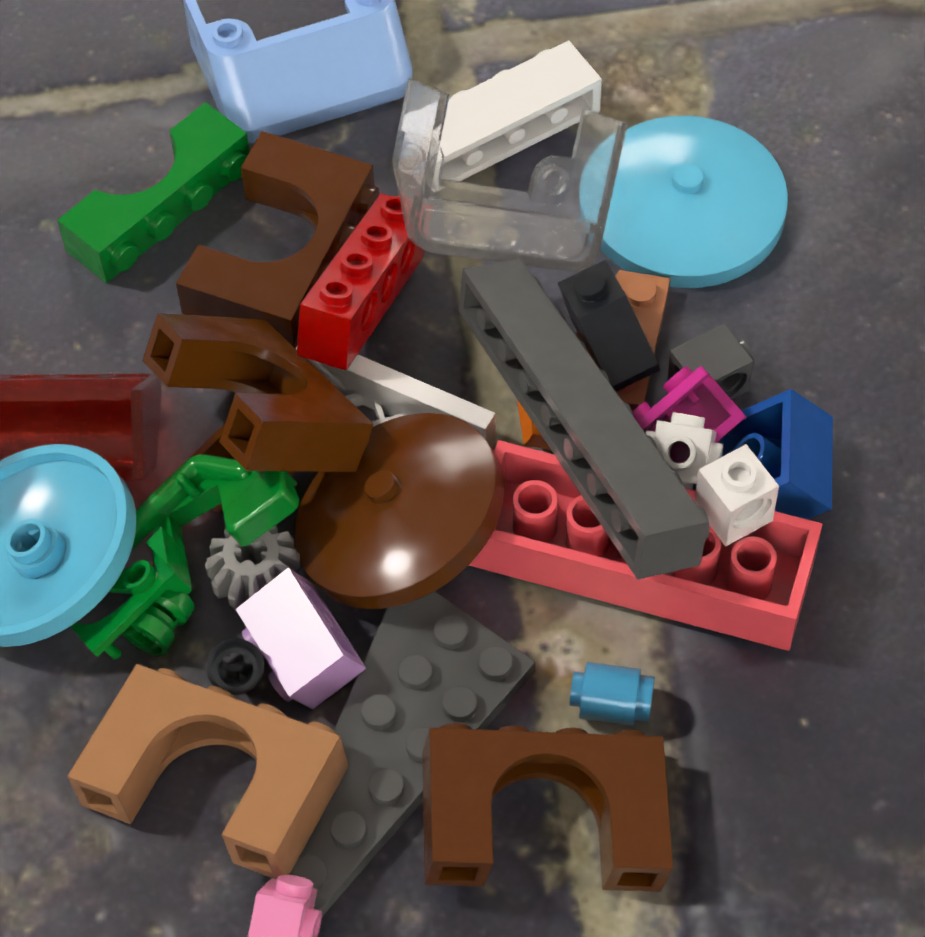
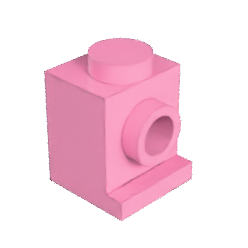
[248,875,322,937]

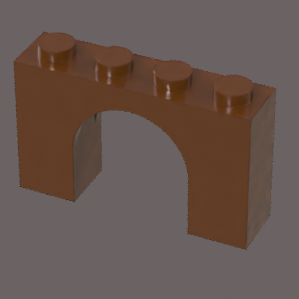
[176,131,379,349]
[142,313,374,472]
[422,723,673,892]

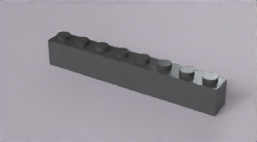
[458,259,710,580]

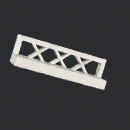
[296,347,496,448]

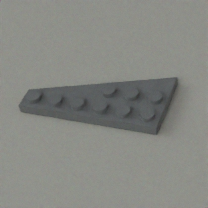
[268,591,536,916]

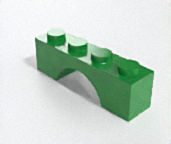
[57,102,250,284]

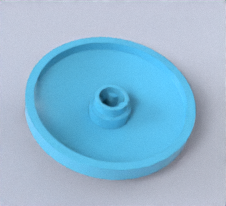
[584,116,788,288]
[0,444,136,647]

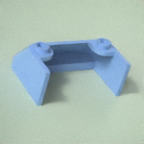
[183,0,413,144]

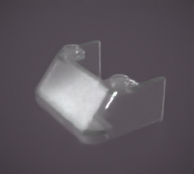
[392,79,628,272]

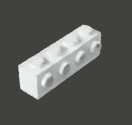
[399,41,602,195]

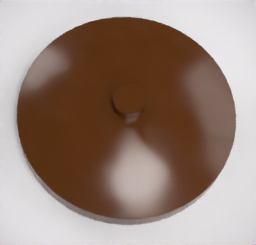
[295,413,505,609]

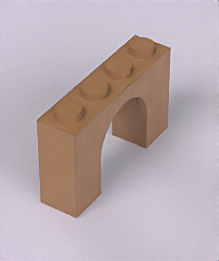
[67,664,349,879]

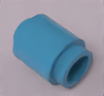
[569,662,655,726]

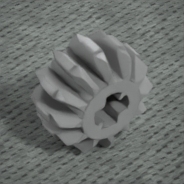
[205,525,301,611]

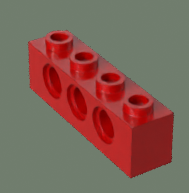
[297,193,429,371]

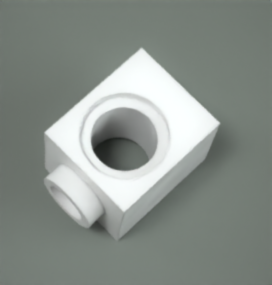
[695,444,779,546]

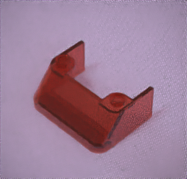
[0,373,162,481]

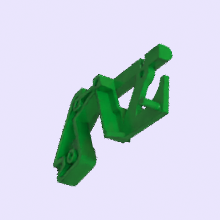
[71,454,299,660]

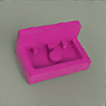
[632,365,747,464]

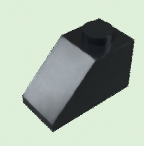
[558,260,660,392]

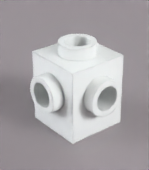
[645,412,724,490]

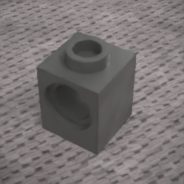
[667,324,754,400]

